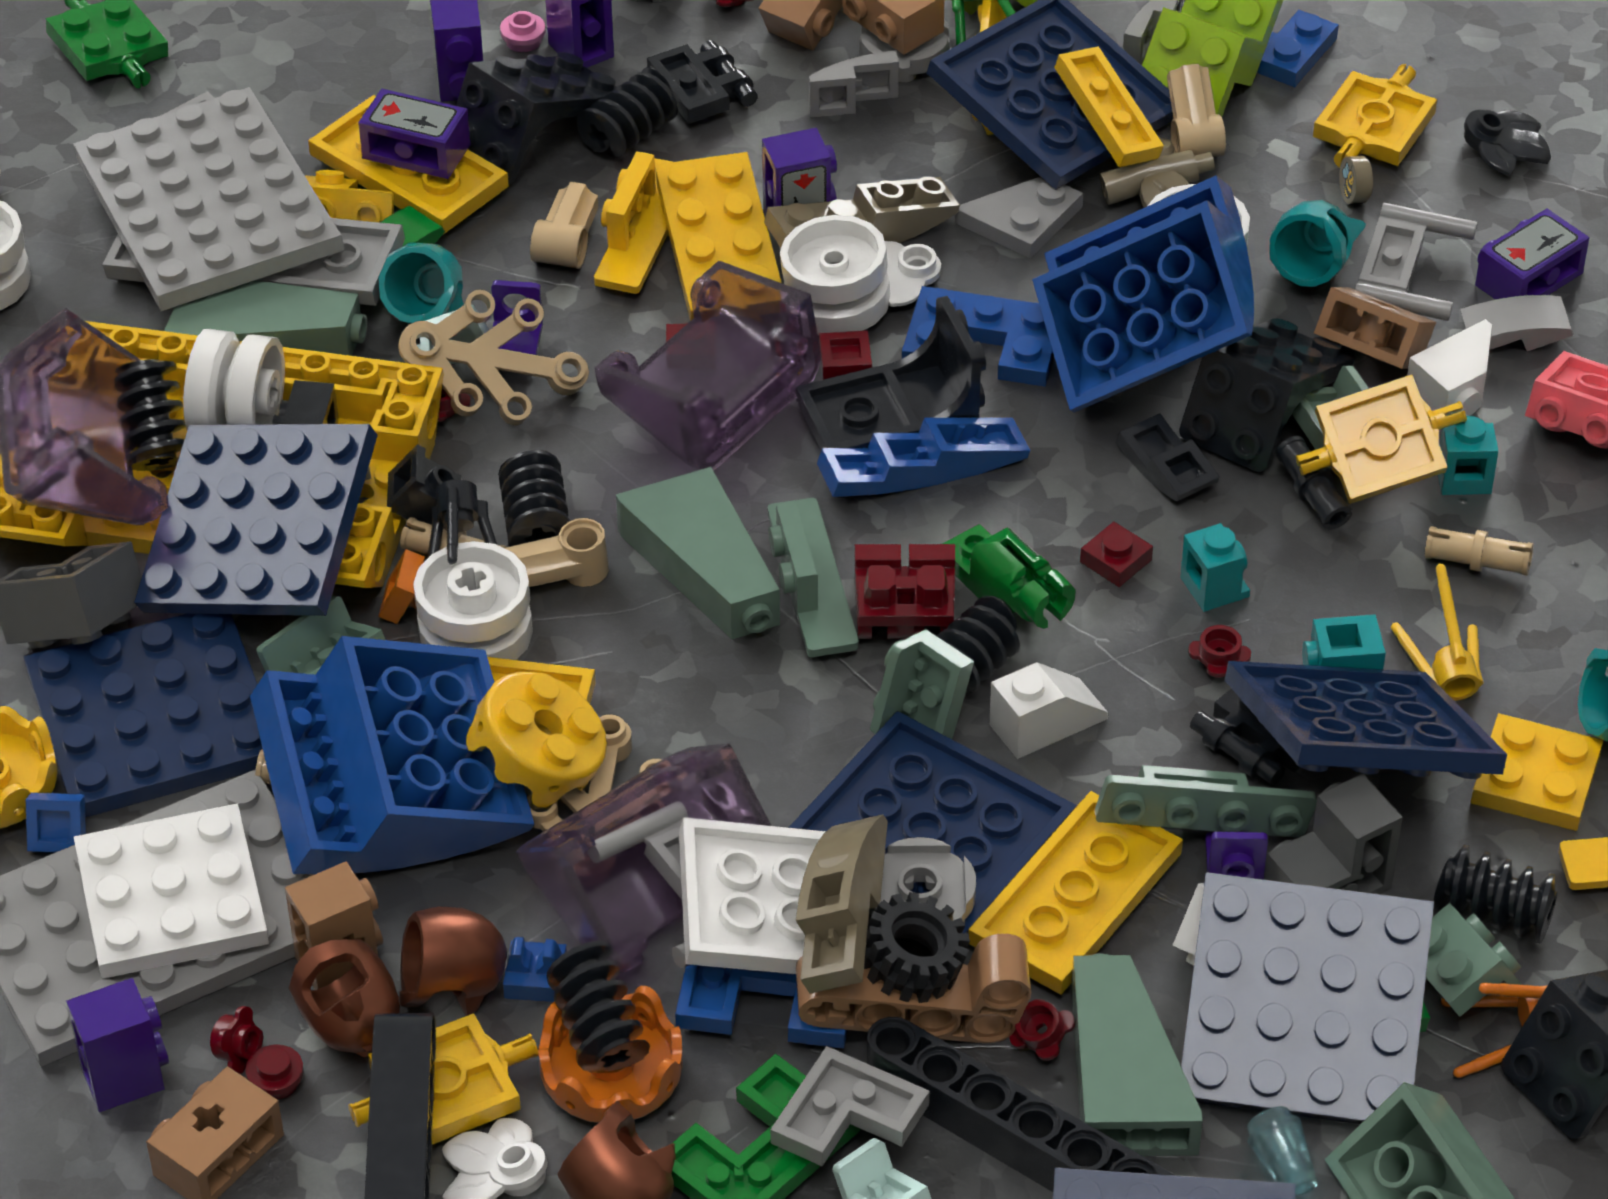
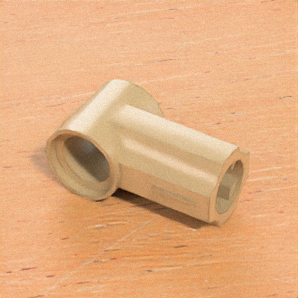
[1167,64,1226,157]
[530,182,598,269]
[505,518,609,587]

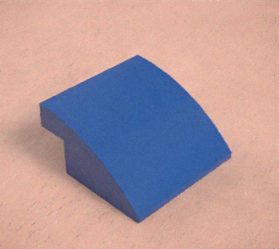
[1032,175,1254,413]
[250,636,535,874]

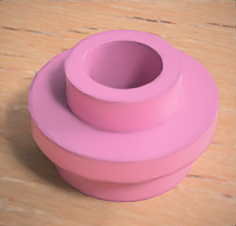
[500,11,545,52]

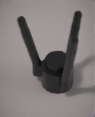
[427,480,497,565]

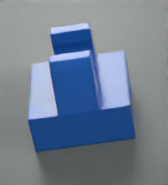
[26,792,86,852]
[503,937,567,1002]

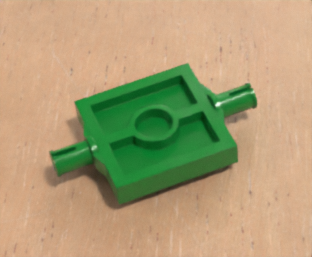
[45,0,168,88]

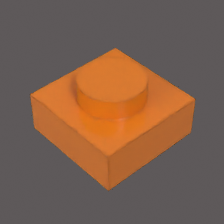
[378,549,425,624]

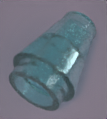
[1247,1106,1318,1198]

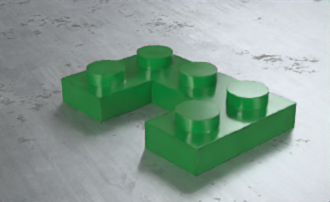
[671,1053,861,1199]

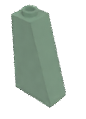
[164,280,367,356]
[616,467,780,640]
[1071,953,1203,1156]

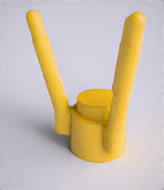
[1391,564,1484,701]

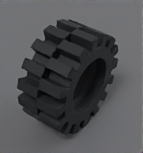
[864,892,970,1003]

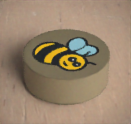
[1339,156,1373,204]

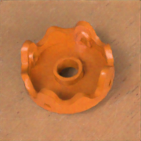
[538,986,683,1123]

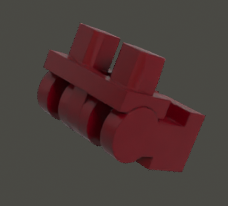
[854,544,955,639]

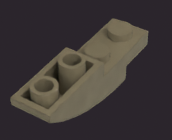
[764,177,960,248]
[795,814,888,993]

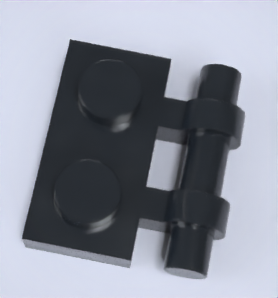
[647,40,758,124]
[1190,689,1300,786]

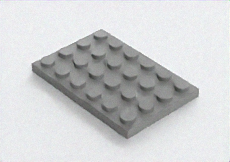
[73,87,344,311]
[0,769,315,1067]

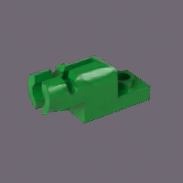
[942,524,1076,629]

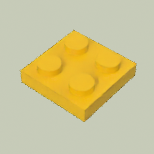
[1471,713,1603,831]

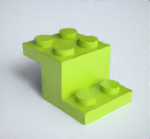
[1142,0,1283,117]

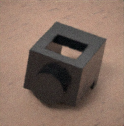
[272,380,339,424]
[387,444,461,525]

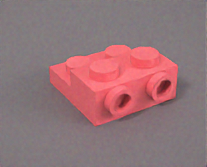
[1525,351,1608,449]

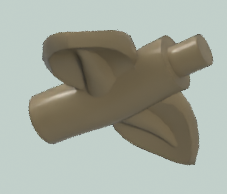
[1099,138,1215,208]

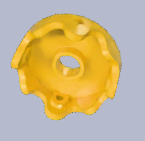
[466,672,607,808]
[0,706,58,829]

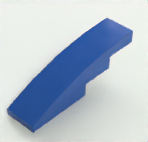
[817,418,1031,497]

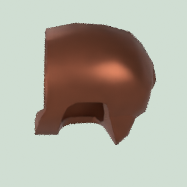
[399,906,507,1016]
[289,939,400,1057]
[557,1101,676,1199]

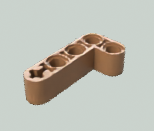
[796,934,1031,1043]

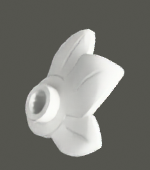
[885,241,941,307]
[442,1118,548,1199]

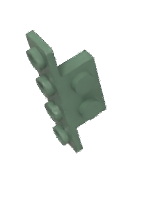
[767,498,859,657]
[1094,765,1317,838]

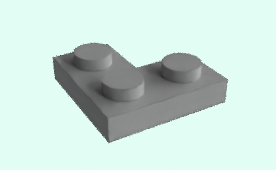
[770,1046,930,1166]

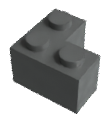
[0,541,142,649]
[1264,774,1403,894]

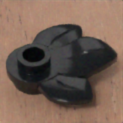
[1464,110,1551,176]

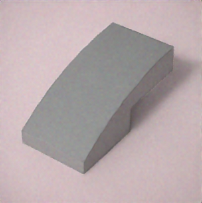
[1123,0,1182,65]
[809,50,899,117]
[1460,295,1574,351]

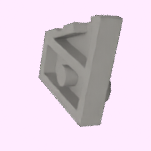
[955,176,1083,258]

